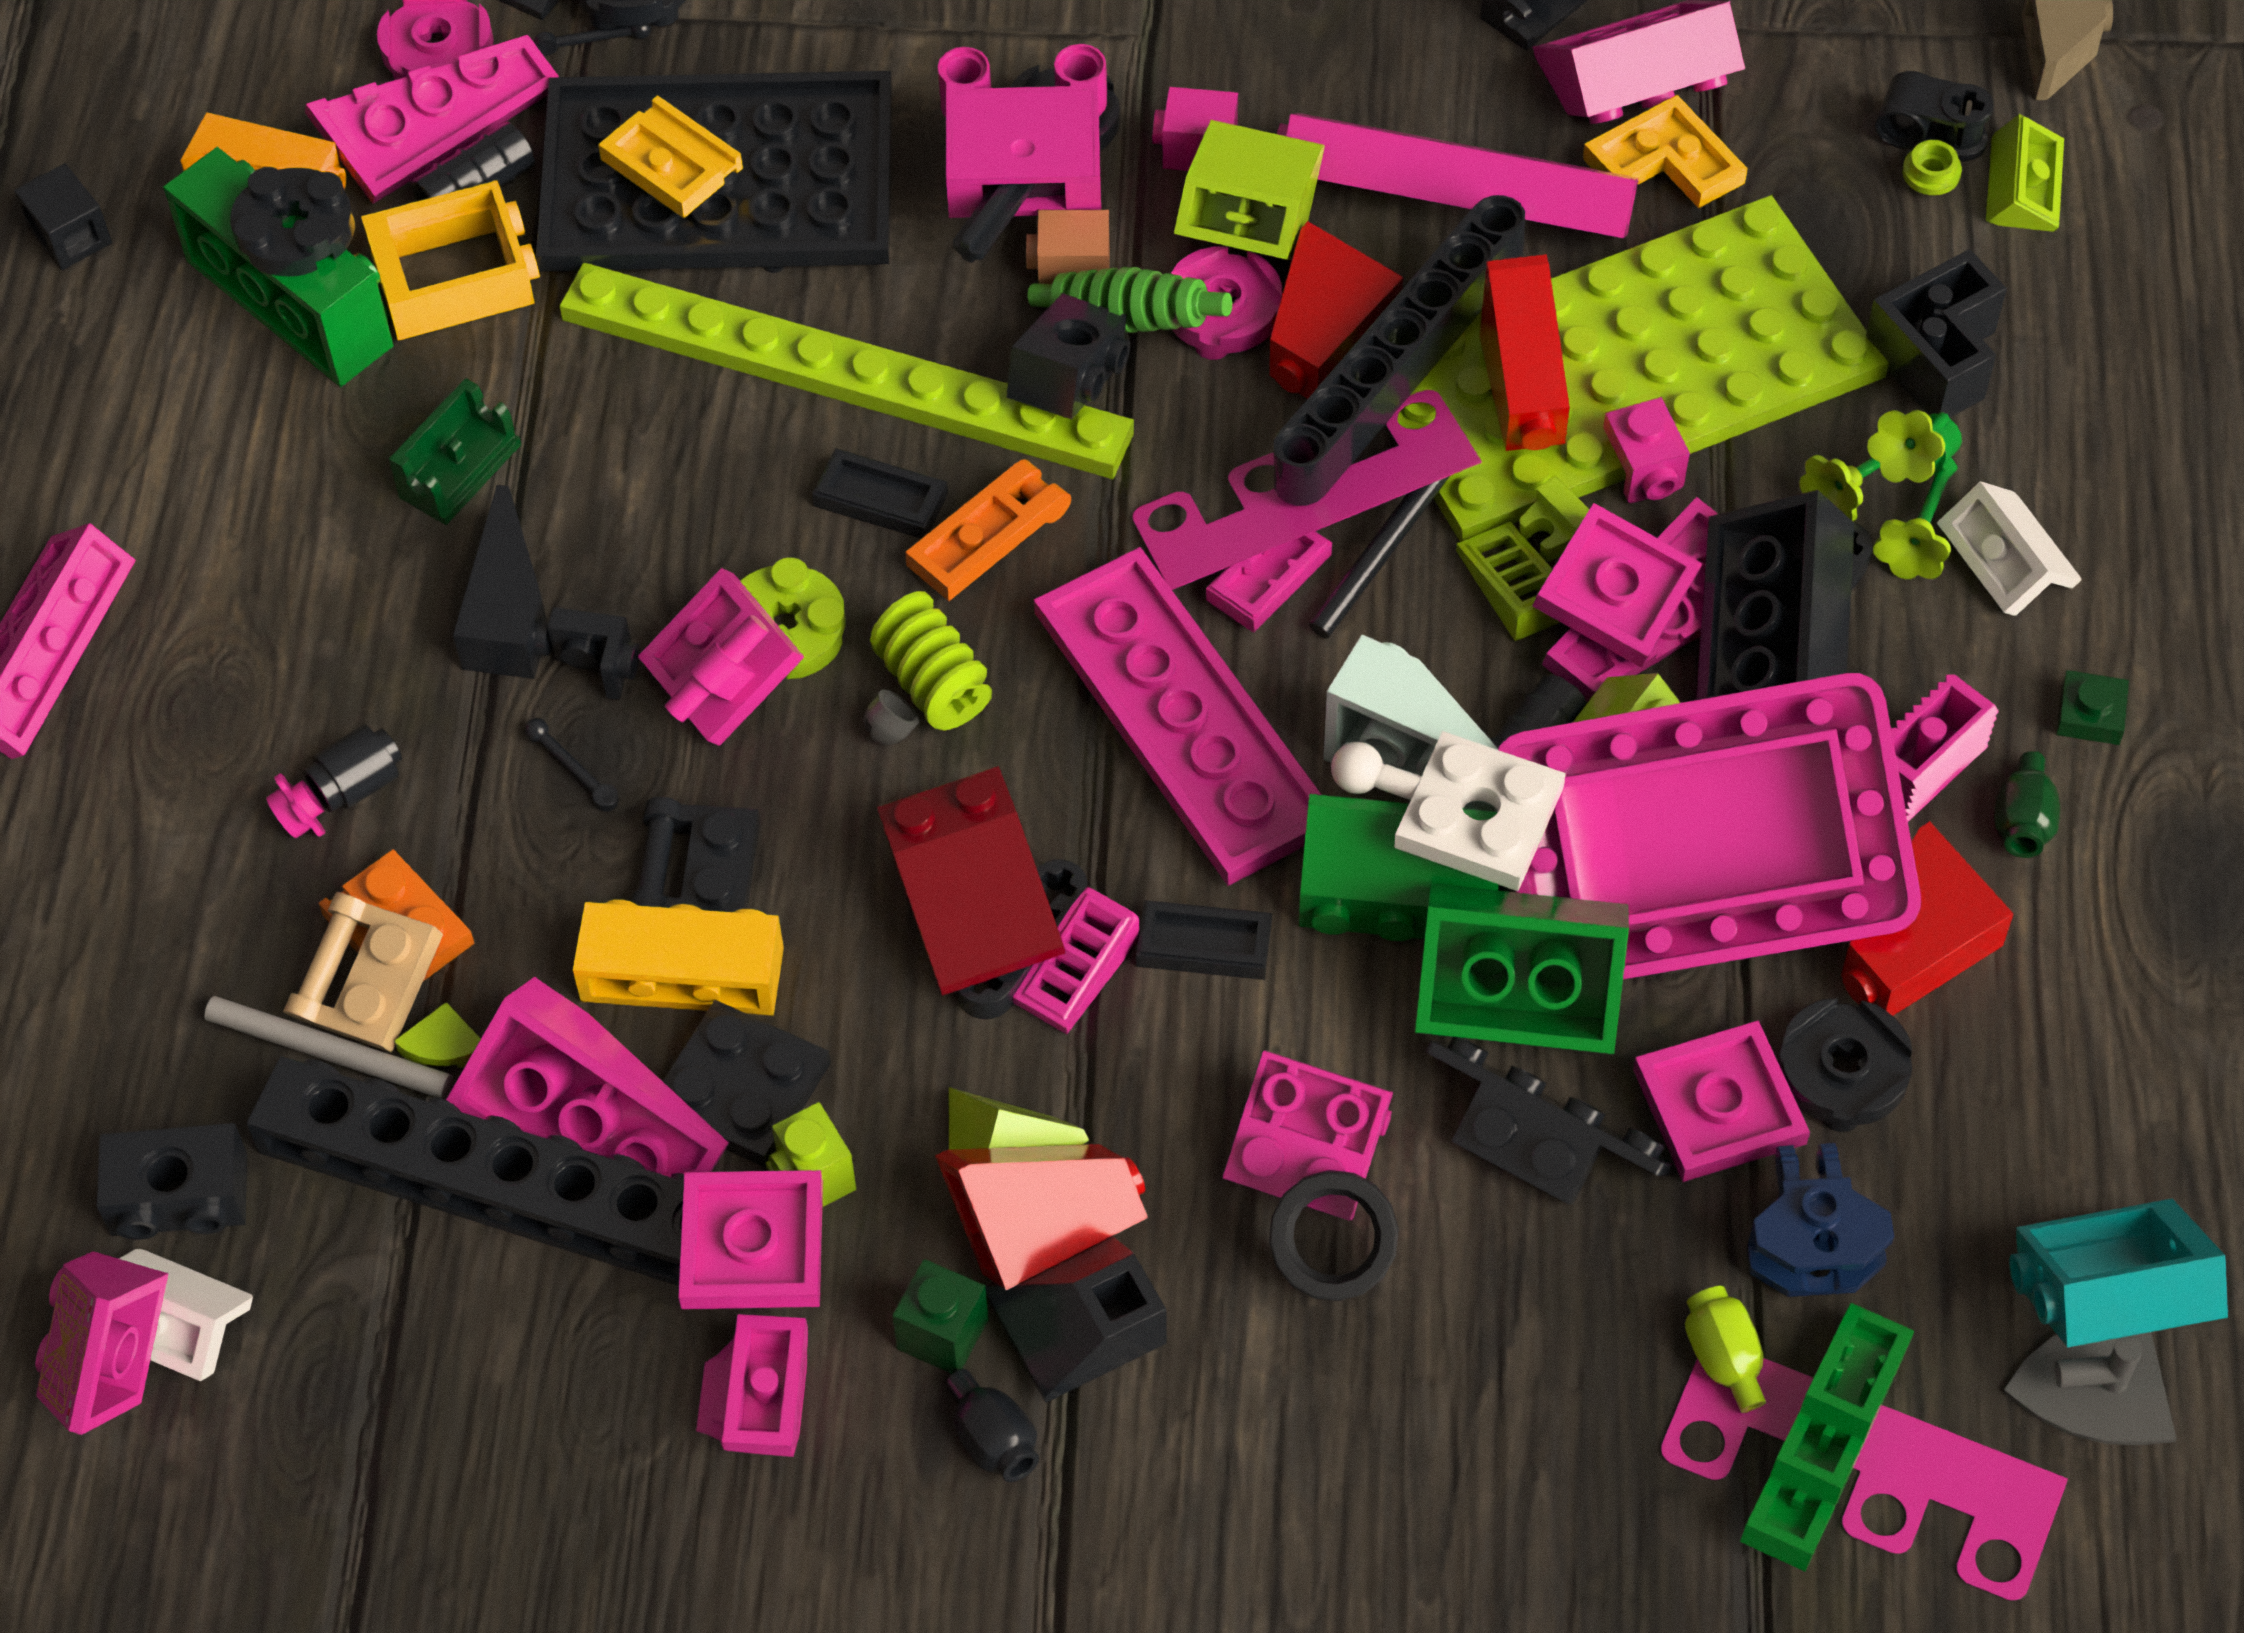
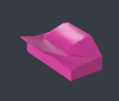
[696,1314,808,1457]

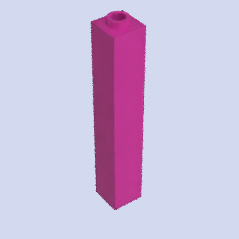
[1277,113,1639,238]

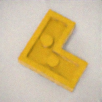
[1583,95,1748,208]

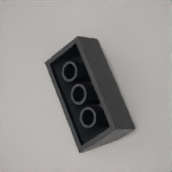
[1696,490,1854,700]

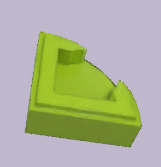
[394,1002,481,1068]

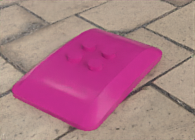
[1498,673,1921,979]

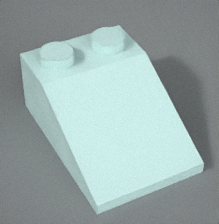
[1323,635,1498,812]

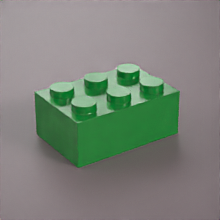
[1415,883,1629,1054]

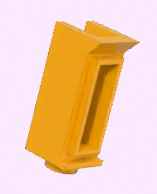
[180,112,346,191]

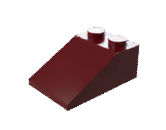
[877,766,1066,996]

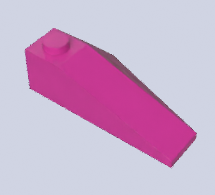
[446,977,729,1177]

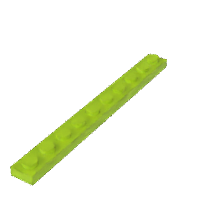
[560,263,1134,479]

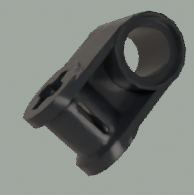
[1875,71,1994,162]

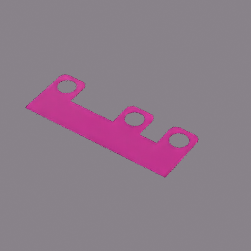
[1132,390,1482,590]
[1661,1358,2068,1600]

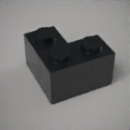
[1866,249,2007,418]

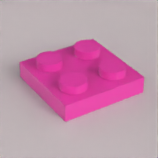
[1532,503,1703,668]
[1633,1020,1810,1182]
[679,1170,823,1309]

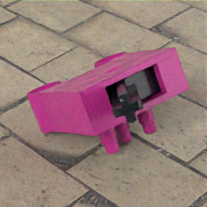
[937,44,1107,263]

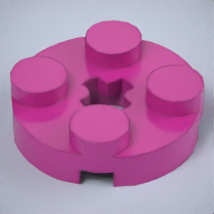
[377,0,494,80]
[1171,246,1282,360]

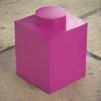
[1152,87,1238,171]

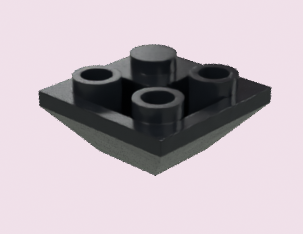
[985,1236,1167,1403]

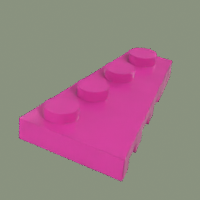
[305,35,559,204]
[1542,497,1718,702]

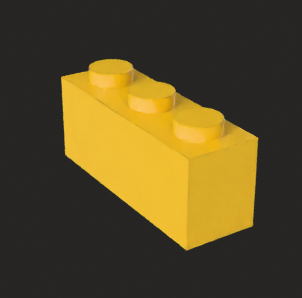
[573,900,784,1016]

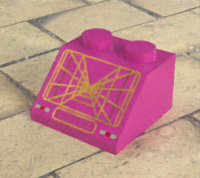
[35,1251,169,1435]

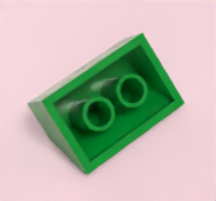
[1299,794,1499,941]

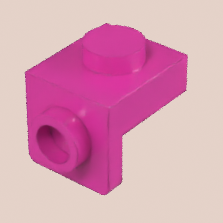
[1603,397,1690,503]

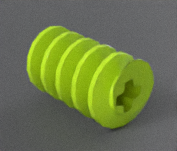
[870,591,992,731]

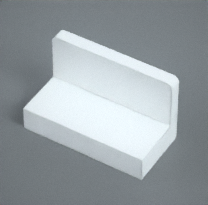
[1937,481,2081,616]
[118,1249,253,1381]

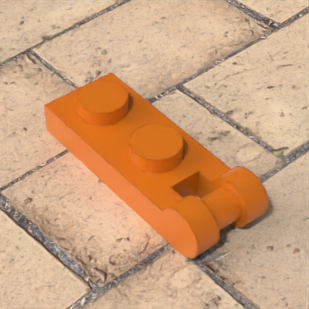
[905,459,1071,601]

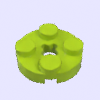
[740,558,846,679]

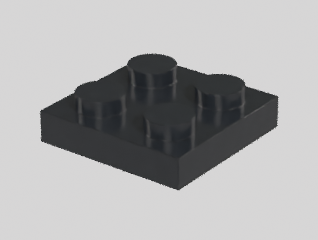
[663,1000,831,1168]

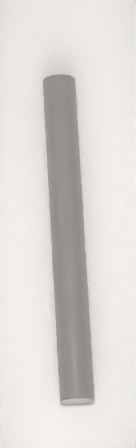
[205,996,453,1099]

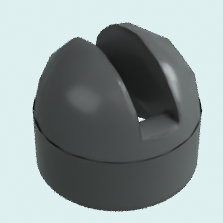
[863,690,919,746]

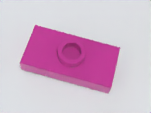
[1206,531,1332,633]

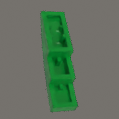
[1740,1303,1914,1572]

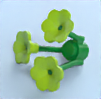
[1799,410,1962,579]

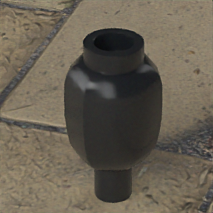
[946,1369,1039,1482]

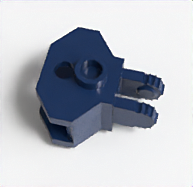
[1746,1143,1894,1297]

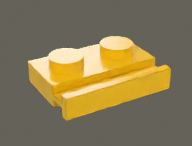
[598,95,743,218]

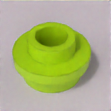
[1902,140,1962,195]

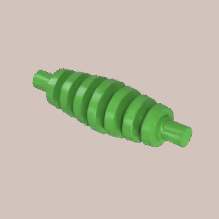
[1028,267,1233,333]

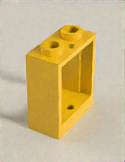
[361,180,540,341]

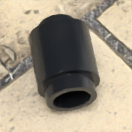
[303,724,402,813]

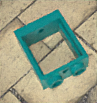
[2009,1198,2228,1348]

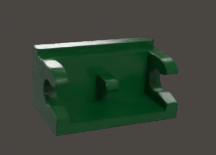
[389,378,522,525]

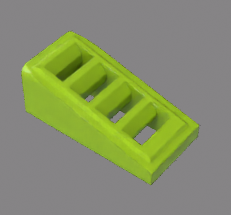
[1456,522,1560,641]

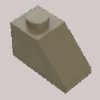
[2021,0,2113,100]

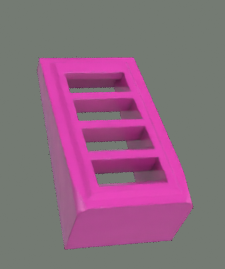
[1013,887,1139,1034]

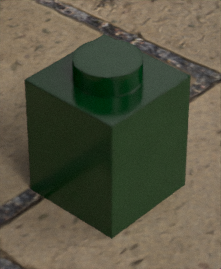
[892,1259,989,1374]

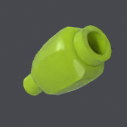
[1685,1286,1766,1413]

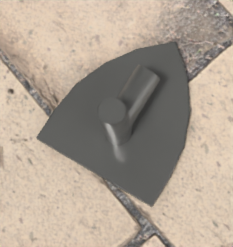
[2003,1332,2177,1445]

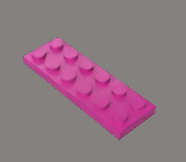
[1034,547,1321,886]

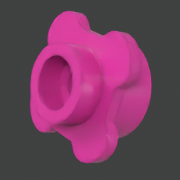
[266,773,325,839]

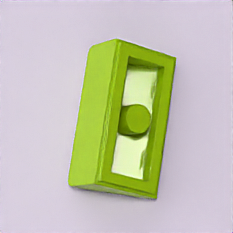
[1986,114,2064,232]

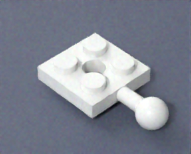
[1331,731,1566,891]

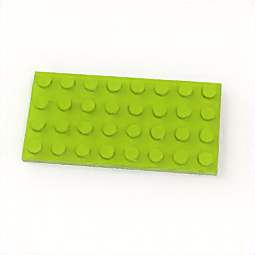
[1397,195,1889,542]

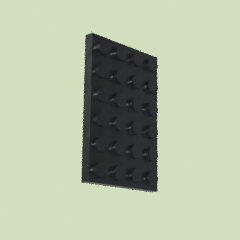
[536,71,893,271]

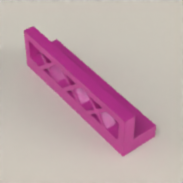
[0,523,136,759]

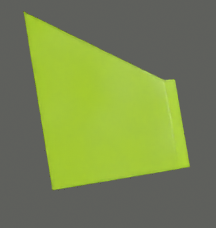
[949,1087,1089,1150]

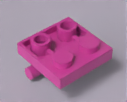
[638,568,804,746]
[1223,1050,1393,1221]

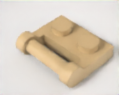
[283,892,443,1053]

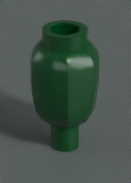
[1994,751,2060,858]

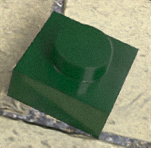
[2056,670,2129,745]

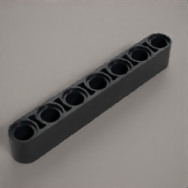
[1274,195,1525,506]

